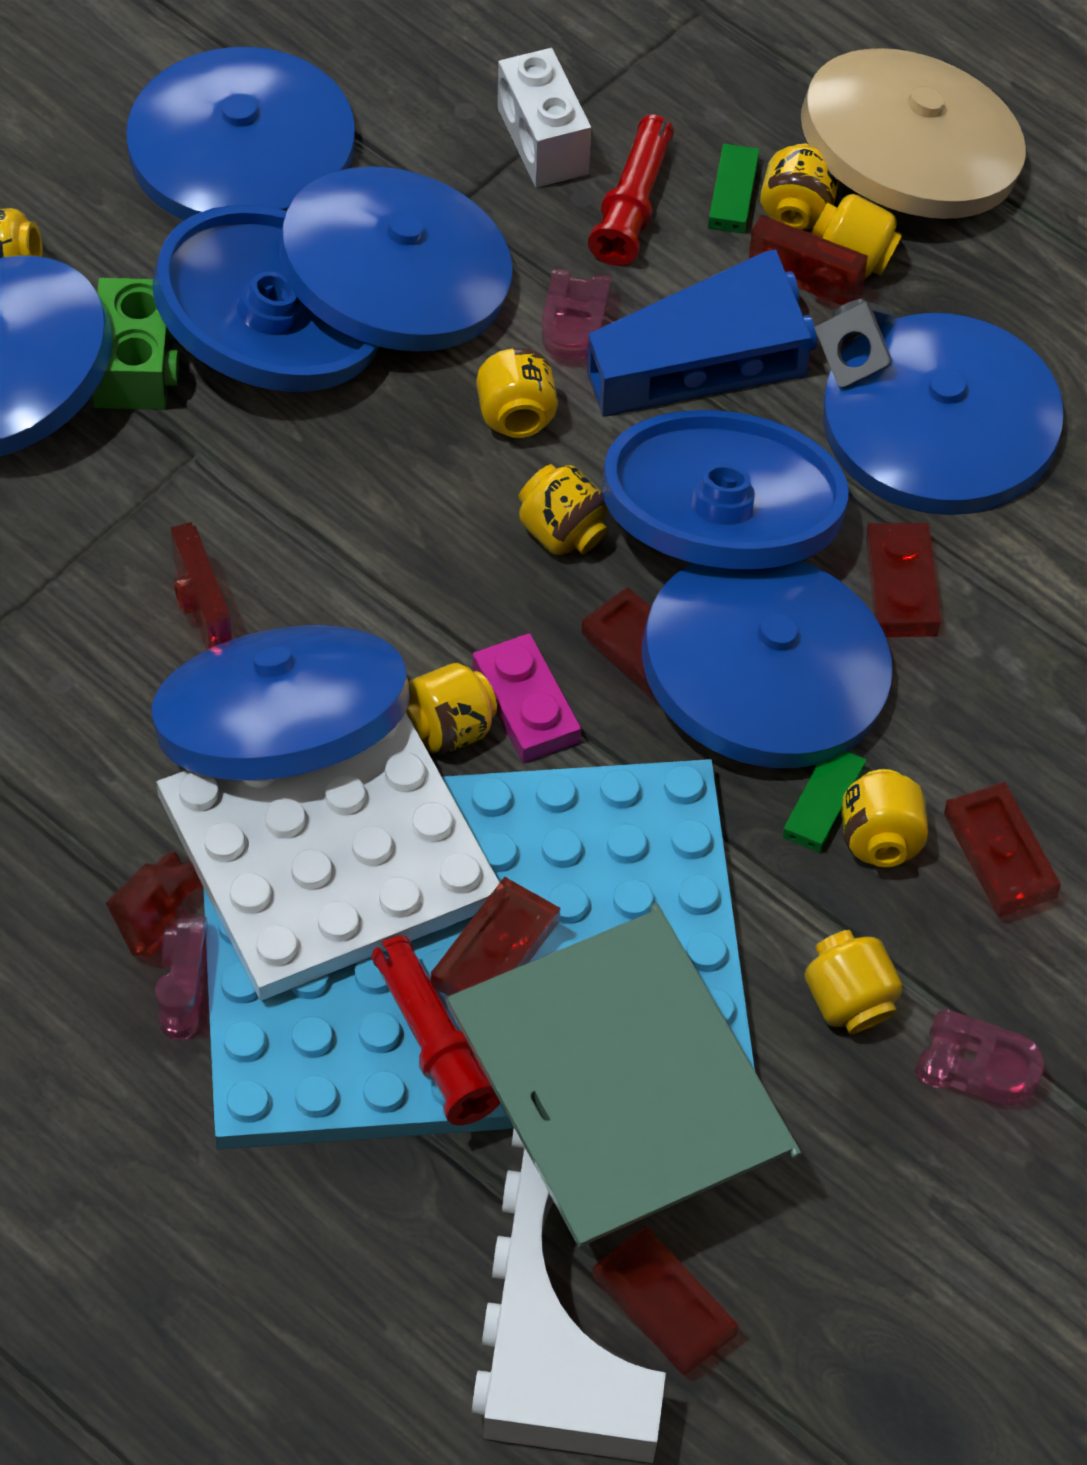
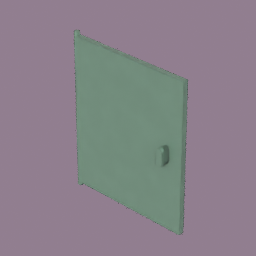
[446,903,802,1247]

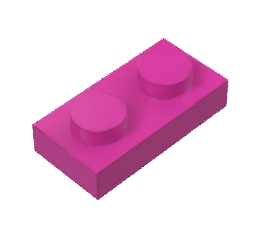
[472,633,581,763]

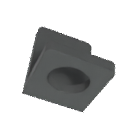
[814,299,895,388]

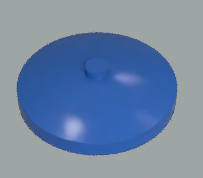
[126,47,355,220]
[278,167,512,351]
[152,205,380,392]
[0,256,113,456]
[823,313,1063,515]
[602,410,849,569]
[642,561,892,768]
[151,625,410,780]

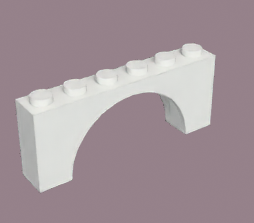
[472,1096,666,1463]

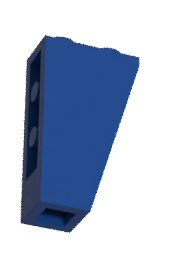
[586,250,817,417]

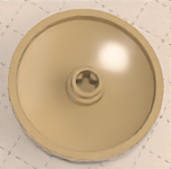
[801,48,1026,219]

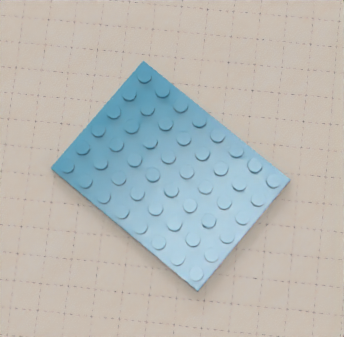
[204,759,755,1150]

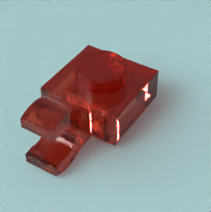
[106,852,202,957]

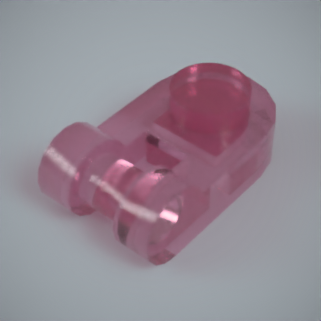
[542,268,612,360]
[155,915,208,1040]
[914,1010,1044,1105]

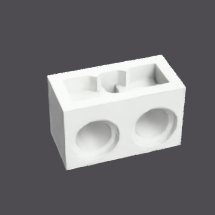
[498,48,591,188]

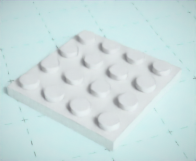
[156,712,504,1001]

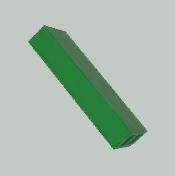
[708,144,759,234]
[782,751,867,853]

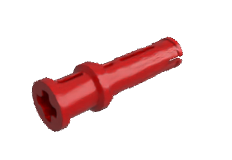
[588,115,674,266]
[371,936,500,1126]

